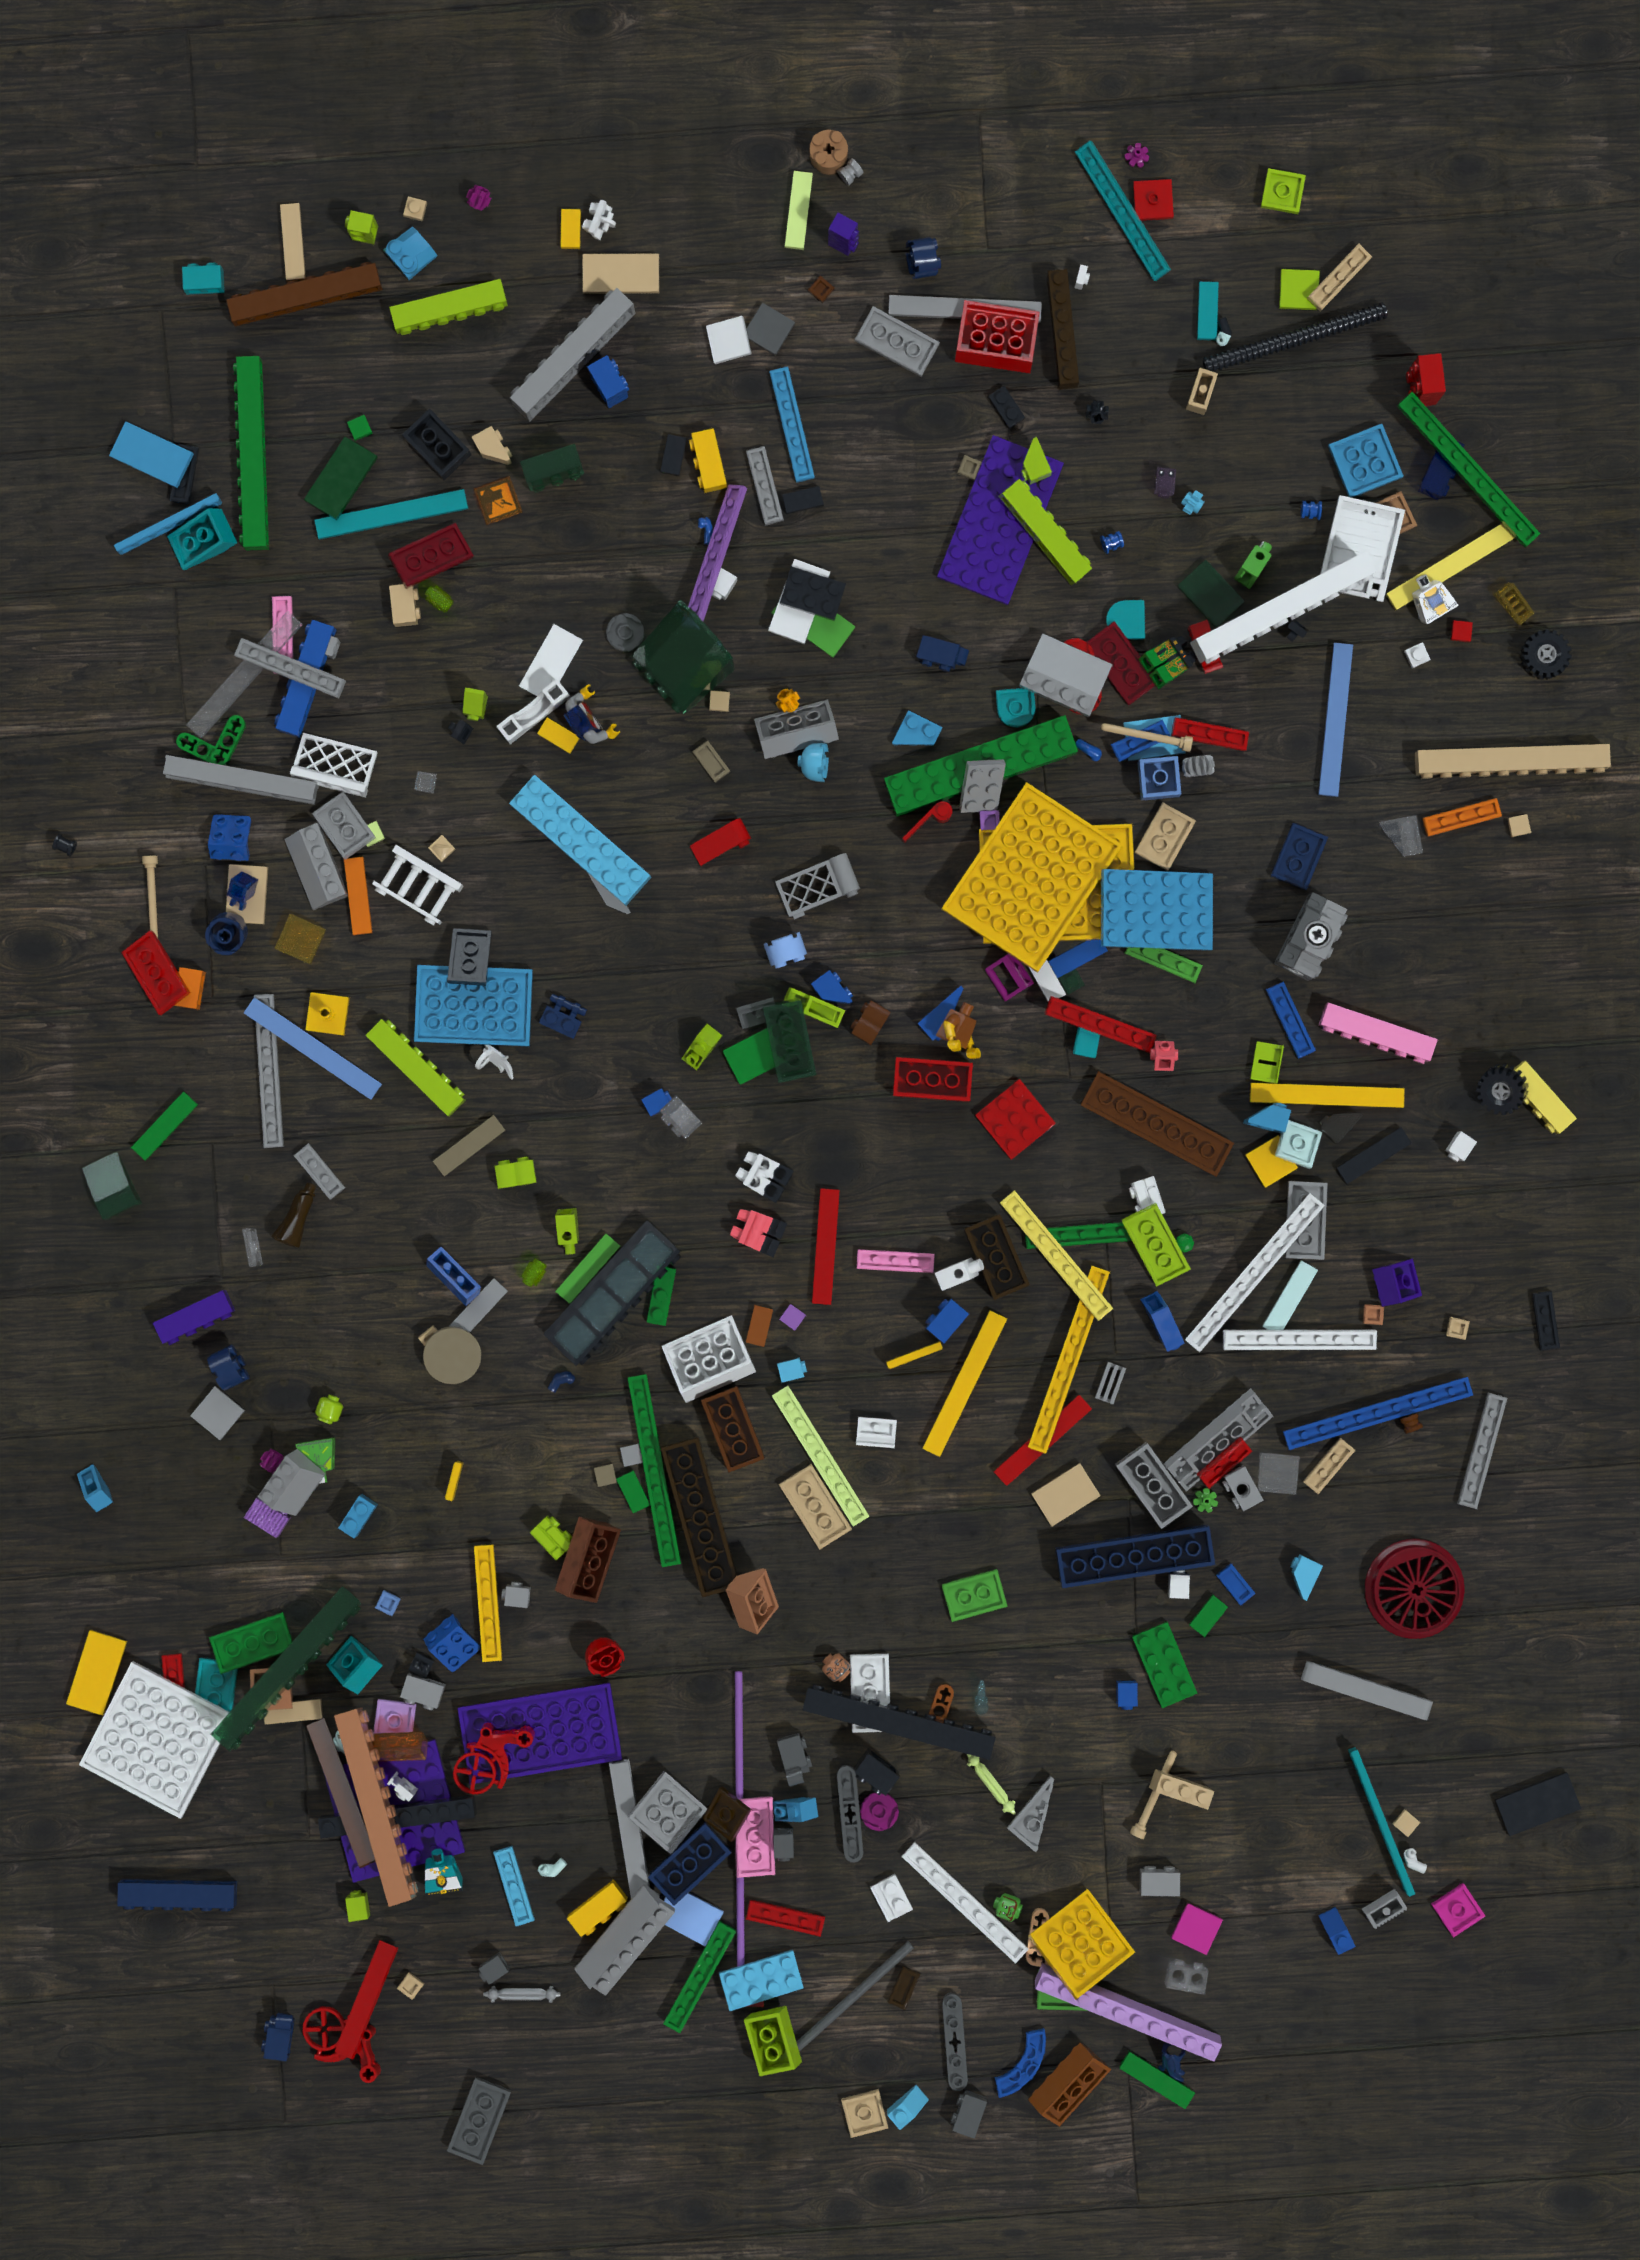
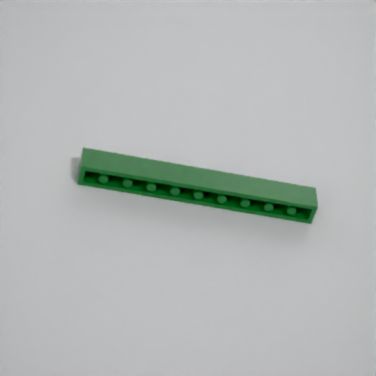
[233,356,269,551]

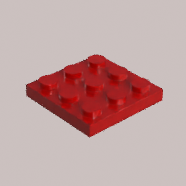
[975,1079,1056,1160]

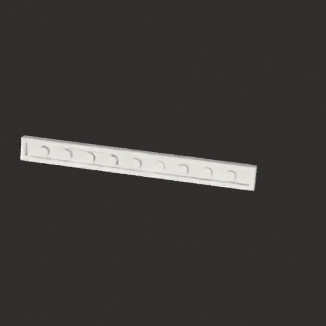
[1185,1193,1325,1352]

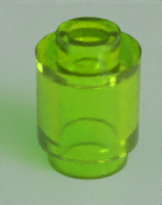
[425,585,454,613]
[521,1258,547,1288]

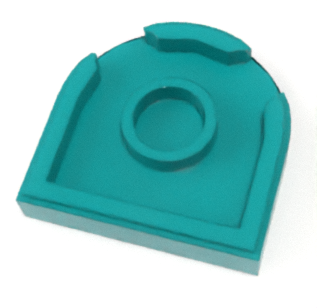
[1106,600,1145,640]
[995,688,1035,728]

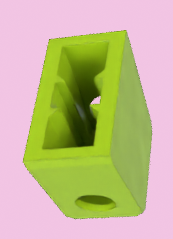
[555,1208,579,1255]

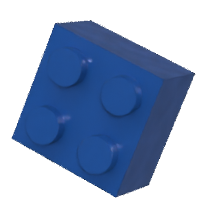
[587,355,629,409]
[925,1298,969,1343]

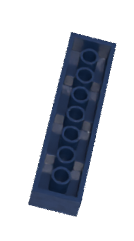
[1055,1525,1215,1588]

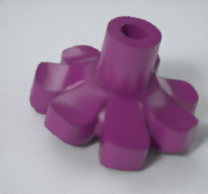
[1125,143,1149,168]

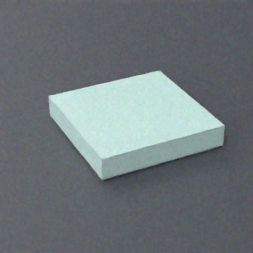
[1274,1120,1322,1169]

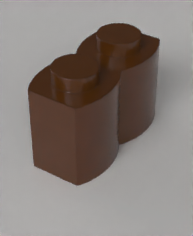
[850,1000,891,1046]

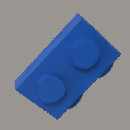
[208,815,251,861]
[424,1614,480,1672]

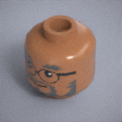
[822,1653,851,1682]

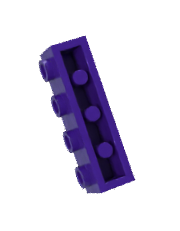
[153,1290,236,1345]

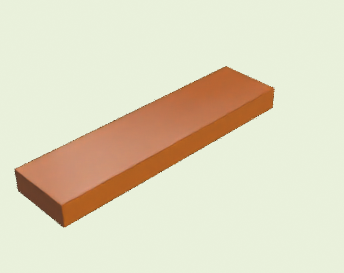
[1422,798,1502,837]
[344,857,373,935]

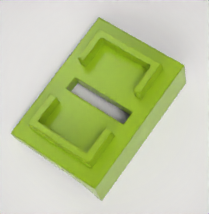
[1250,1041,1284,1084]

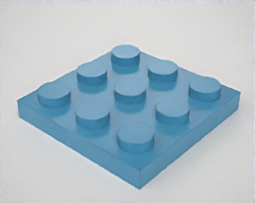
[1328,424,1403,498]

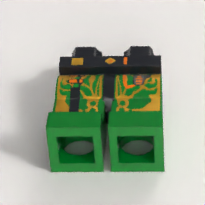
[1138,636,1197,690]

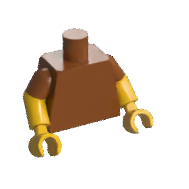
[936,1002,981,1059]

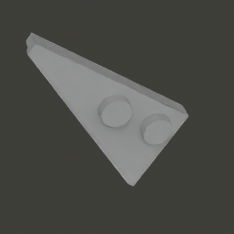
[1007,1775,1054,1852]

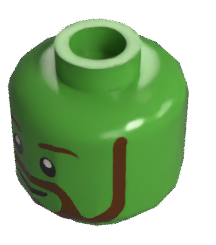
[993,1893,1023,1922]

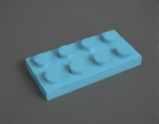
[719,1950,803,2011]

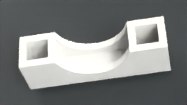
[497,679,570,744]

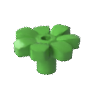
[1193,1488,1218,1513]

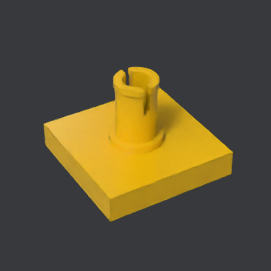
[305,992,350,1036]

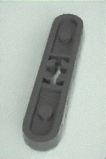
[837,1765,863,1863]
[942,1992,968,2091]

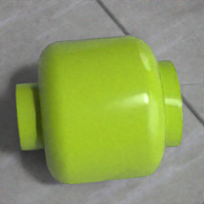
[315,1394,343,1424]

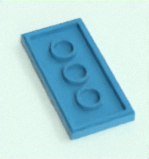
[109,421,194,488]

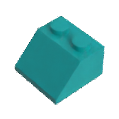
[327,1636,383,1695]

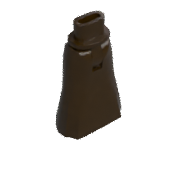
[271,1183,317,1248]

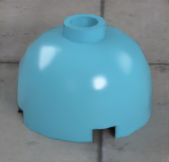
[798,743,829,782]

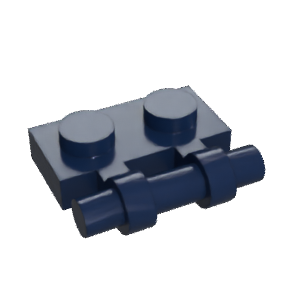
[539,994,587,1039]

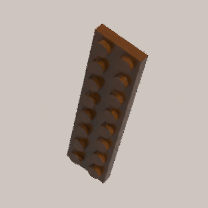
[1080,1071,1234,1177]

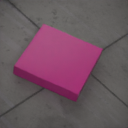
[1431,1883,1485,1938]
[1171,1902,1223,1955]

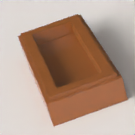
[746,1305,773,1347]

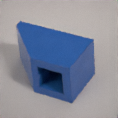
[811,970,853,1004]

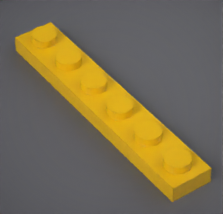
[474,1544,502,1662]

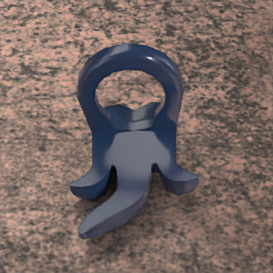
[1158,2042,1186,2082]

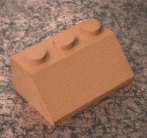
[726,1568,779,1634]

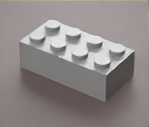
[1115,1442,1193,1529]

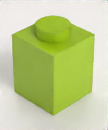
[345,1890,370,1922]

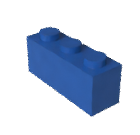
[426,1247,481,1306]

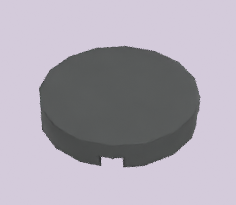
[606,613,644,652]

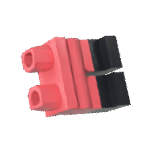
[730,1209,787,1258]

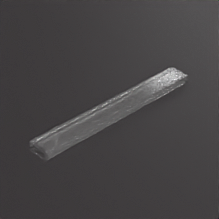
[187,611,303,738]

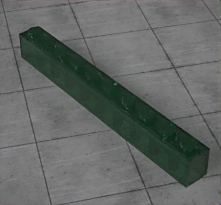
[210,1586,361,1752]

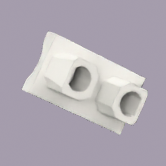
[582,200,616,240]

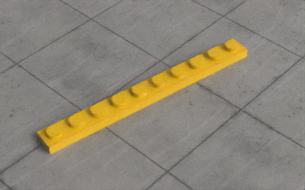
[1028,1266,1110,1454]

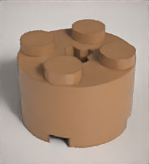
[810,130,848,175]

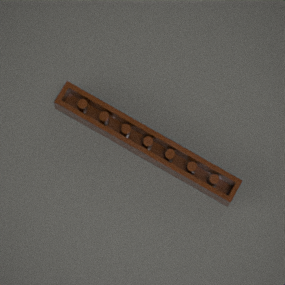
[226,262,383,326]

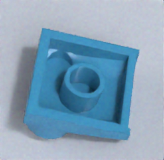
[383,226,437,280]

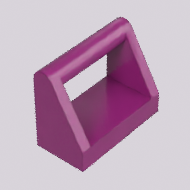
[985,954,1034,1002]

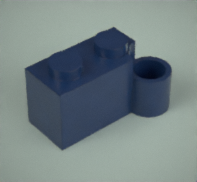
[917,635,969,672]
[261,2013,295,2061]

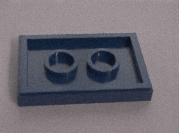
[1271,823,1328,891]

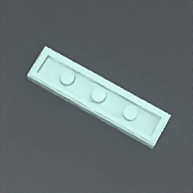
[1262,1260,1318,1330]

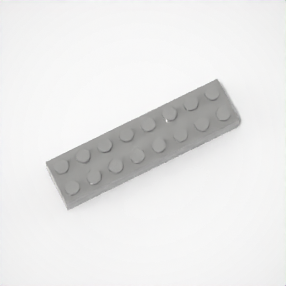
[510,288,636,422]

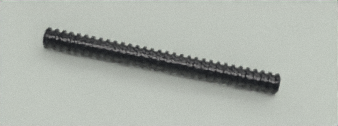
[1203,302,1388,372]

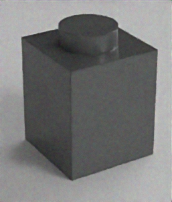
[478,1952,510,1985]

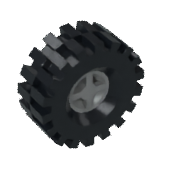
[1520,629,1572,680]
[1476,1064,1529,1115]

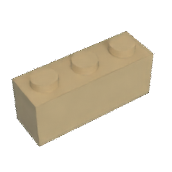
[1149,1769,1214,1810]

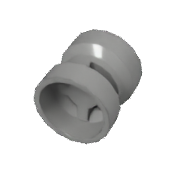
[837,158,864,186]

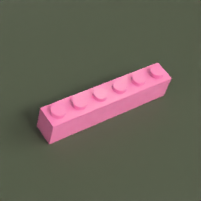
[1318,1003,1438,1064]

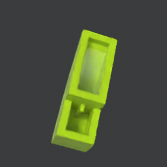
[782,988,845,1028]

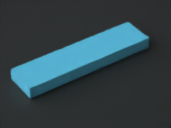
[493,1846,535,1926]

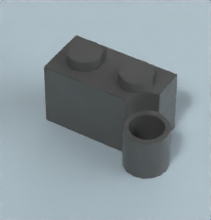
[777,1733,812,1787]

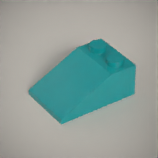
[167,508,237,570]

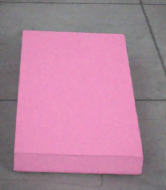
[735,1796,775,1878]

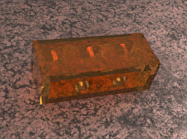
[372,1732,428,1761]

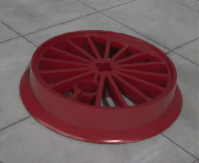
[1365,1539,1465,1639]

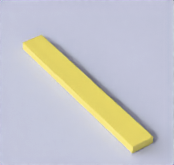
[1386,523,1515,611]
[1000,1190,1113,1321]

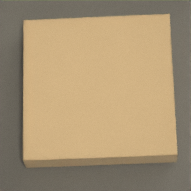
[841,2089,888,2138]

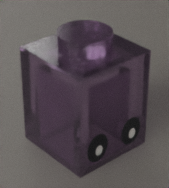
[1153,467,1176,498]

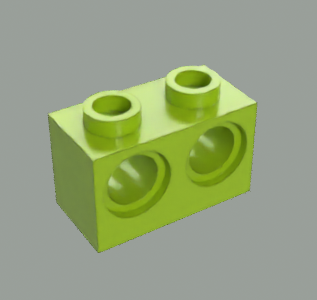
[345,210,378,244]

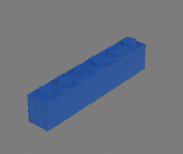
[274,620,336,738]

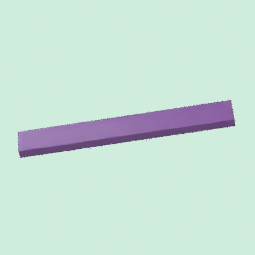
[682,484,747,630]

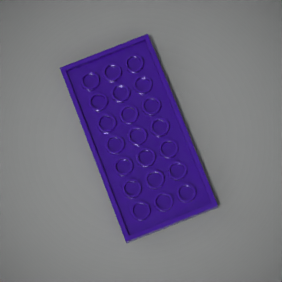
[937,435,1064,605]
[458,1682,623,1784]

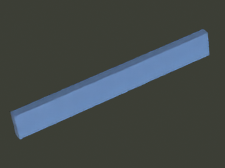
[1318,643,1353,797]
[244,997,382,1100]

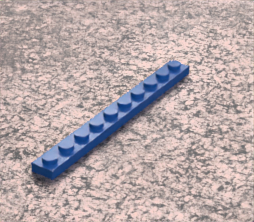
[1283,1377,1473,1450]

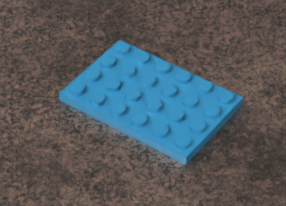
[1101,869,1213,951]
[414,965,533,1046]

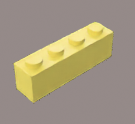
[1514,1061,1577,1134]

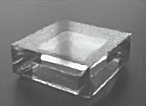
[414,771,437,794]

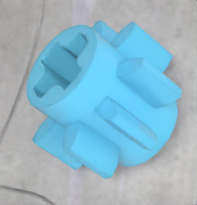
[1181,490,1205,515]

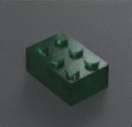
[520,444,584,492]

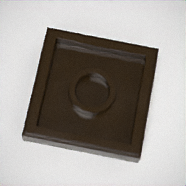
[702,1787,752,1842]

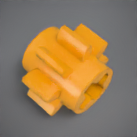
[776,689,800,713]

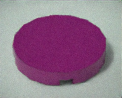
[860,1792,899,1831]

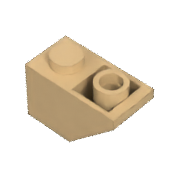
[472,426,512,465]

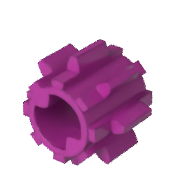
[466,185,491,210]
[260,1449,285,1474]

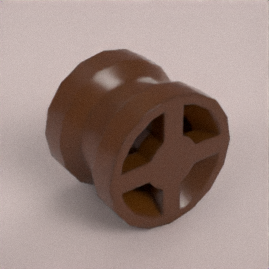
[1399,1412,1423,1434]

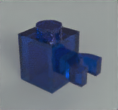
[227,872,259,911]

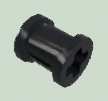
[52,834,77,857]

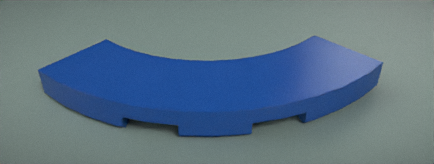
[995,2028,1046,2098]

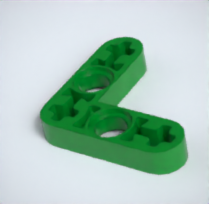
[176,715,246,766]

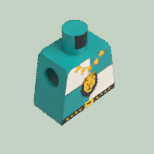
[425,1849,463,1896]

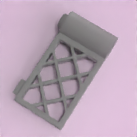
[775,853,860,919]

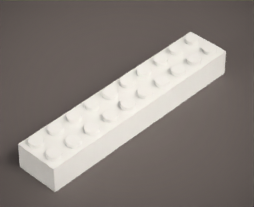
[1190,551,1377,664]

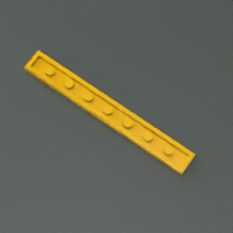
[1250,1083,1405,1108]
[923,1311,1007,1457]

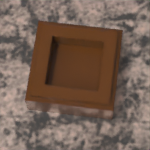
[808,276,835,304]

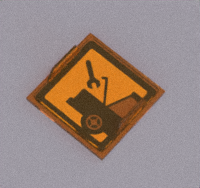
[474,476,523,525]

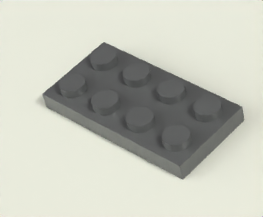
[447,2077,511,2165]

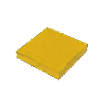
[1245,1135,1298,1188]

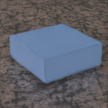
[375,1590,401,1616]

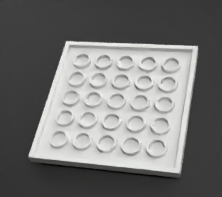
[79,1661,235,1819]

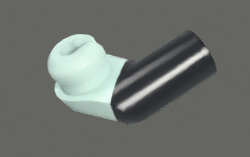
[1216,317,1232,346]

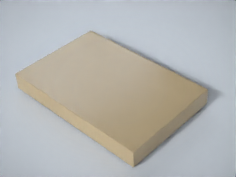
[1134,802,1196,871]
[226,864,268,925]
[1031,1463,1100,1526]

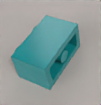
[182,263,225,295]

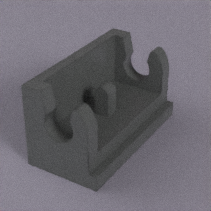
[736,998,779,1029]

